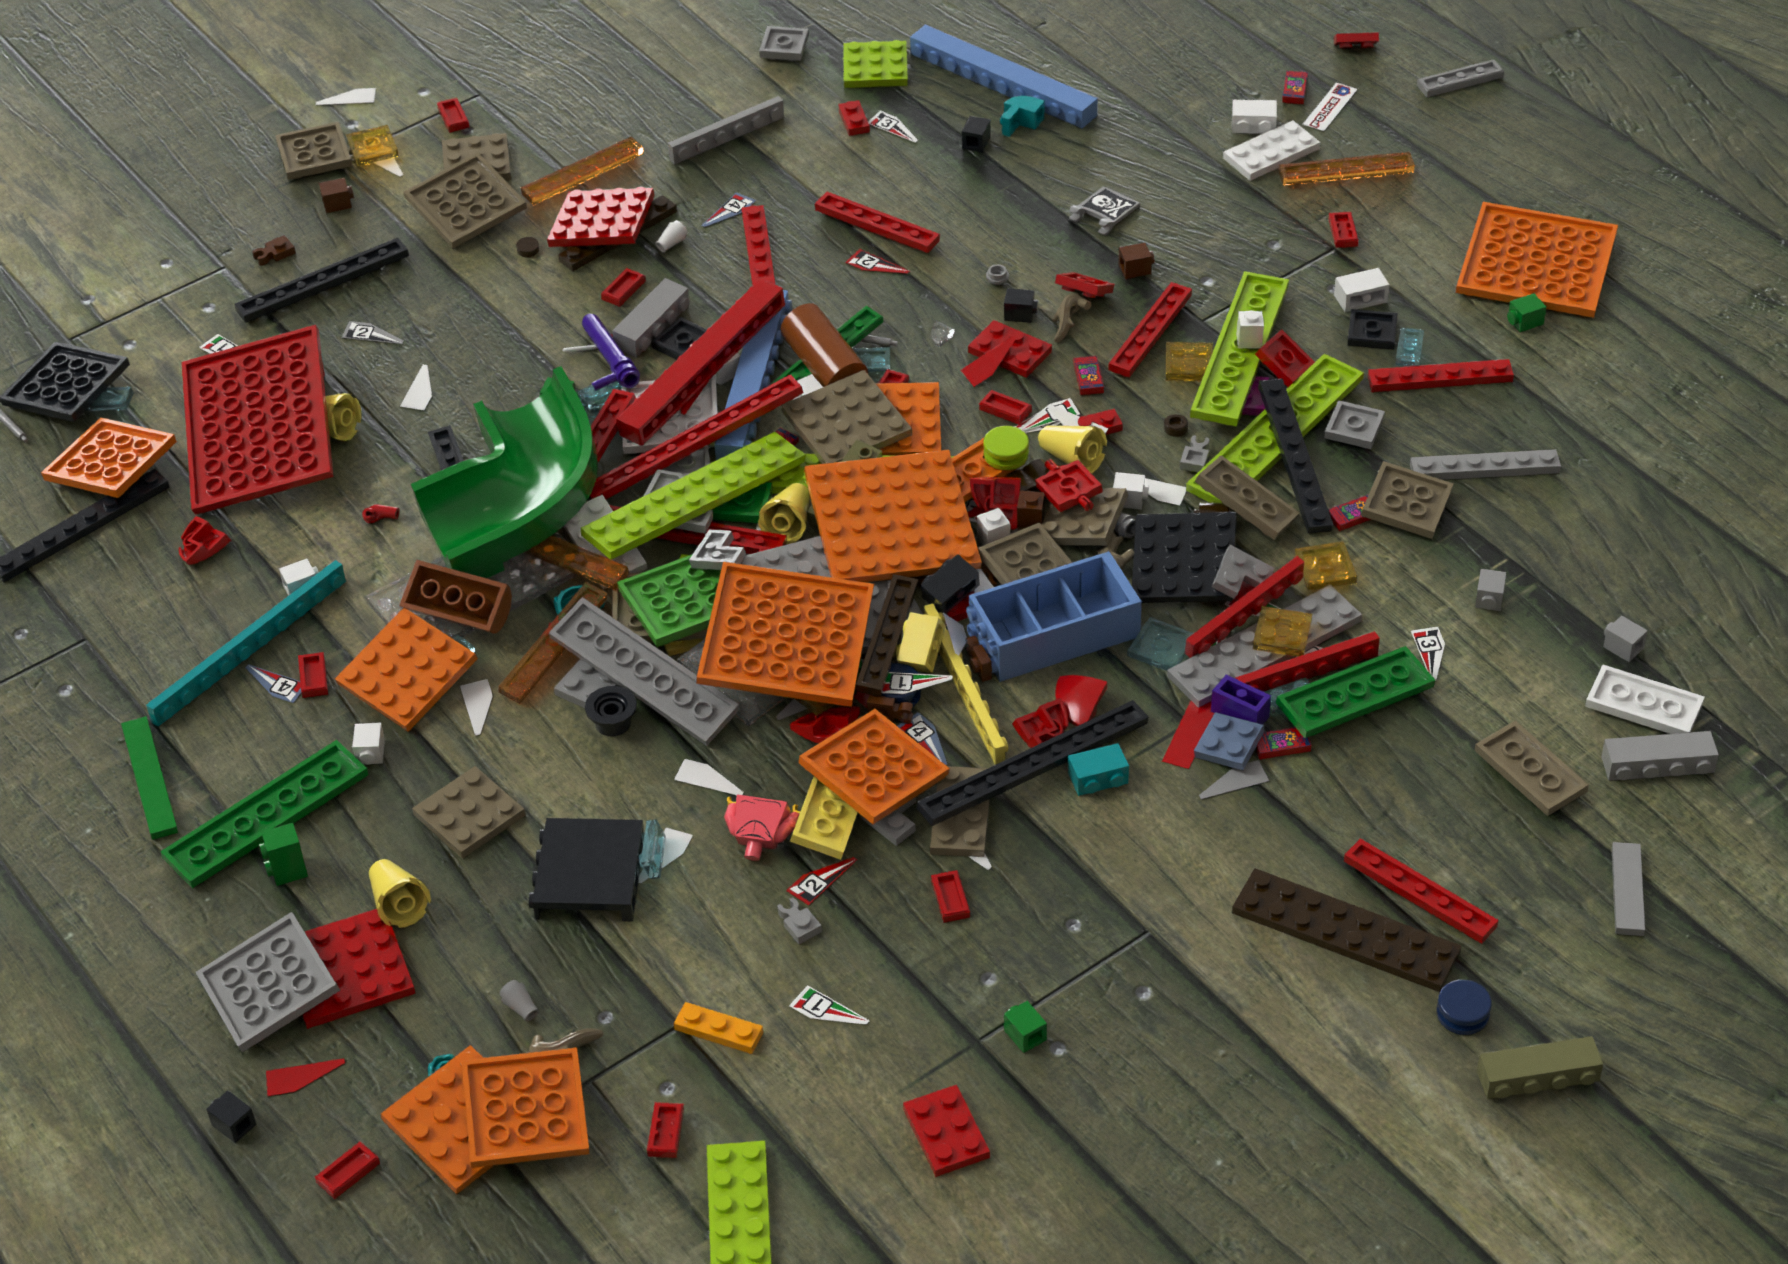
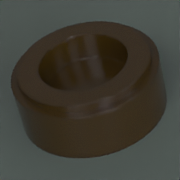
[516,237,539,257]
[1164,414,1188,437]

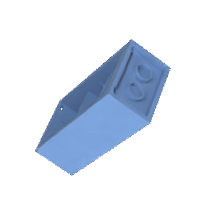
[966,551,1142,682]

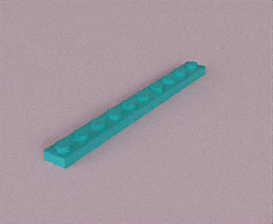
[146,560,346,727]

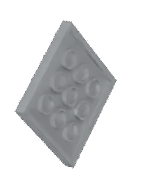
[196,912,340,1052]

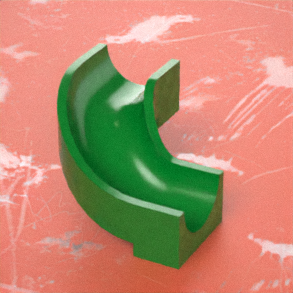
[410,366,598,578]

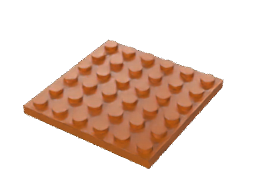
[1456,202,1618,318]
[804,450,982,582]
[696,562,874,707]

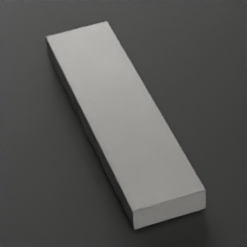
[1417,59,1504,98]
[1611,842,1645,936]

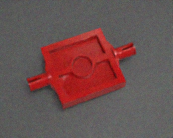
[1035,459,1103,512]

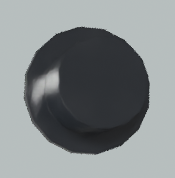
[585,686,637,736]

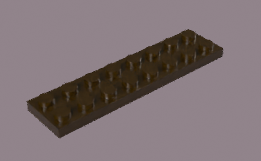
[1232,868,1462,992]

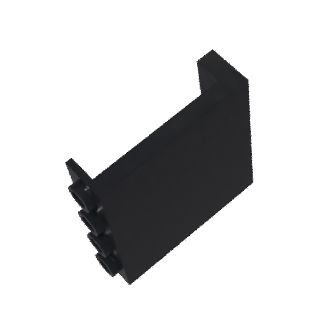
[529,818,645,922]

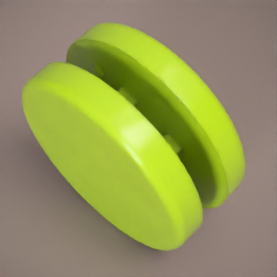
[984,426,1029,470]

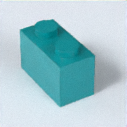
[1068,743,1129,796]

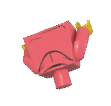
[724,794,801,861]

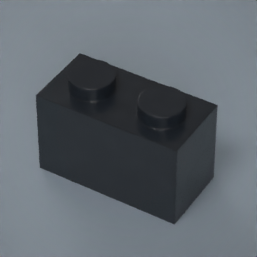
[921,554,980,616]

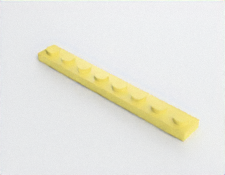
[924,604,1008,765]

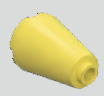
[326,393,361,441]
[1038,425,1107,473]
[758,483,810,544]
[369,859,431,928]

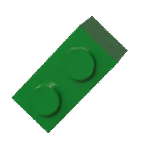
[259,823,308,886]

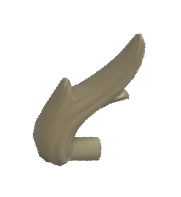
[1053,293,1092,343]
[1097,531,1134,570]
[528,1028,604,1053]

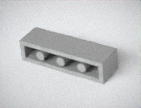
[613,278,690,358]
[1601,731,1719,781]

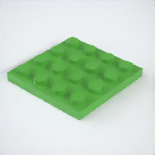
[617,554,721,647]

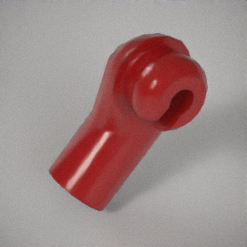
[362,504,400,523]

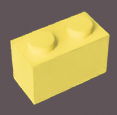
[896,612,946,674]

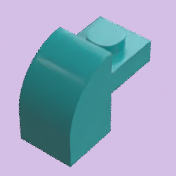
[1000,96,1045,137]

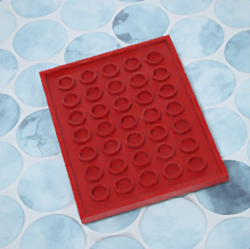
[182,325,334,515]

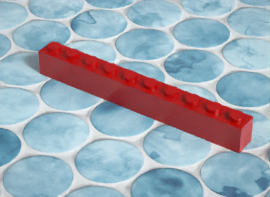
[616,279,785,446]

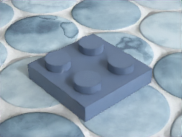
[1194,712,1264,770]

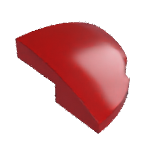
[970,477,1021,530]
[178,516,231,565]
[1055,675,1107,727]
[1012,698,1068,748]
[790,706,860,744]

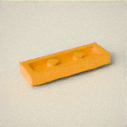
[674,1002,764,1054]

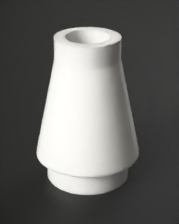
[655,221,688,253]

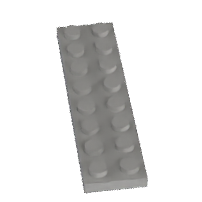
[1167,585,1362,708]
[549,597,740,746]

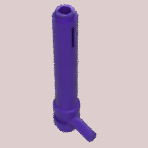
[582,314,640,391]

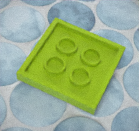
[843,40,908,88]

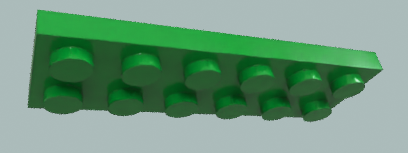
[1276,646,1436,738]

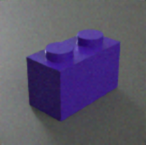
[1211,675,1271,725]

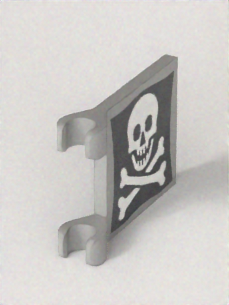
[1069,186,1140,236]

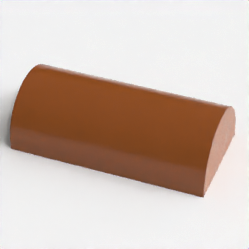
[781,303,868,387]
[399,560,512,634]

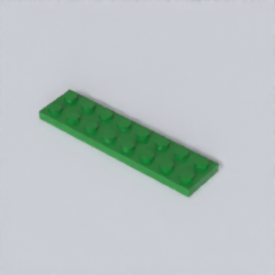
[160,740,369,888]

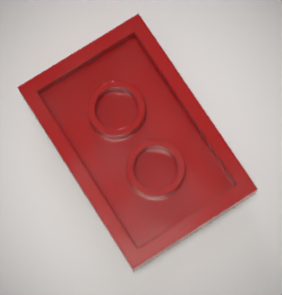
[968,320,1052,378]
[903,1084,990,1177]

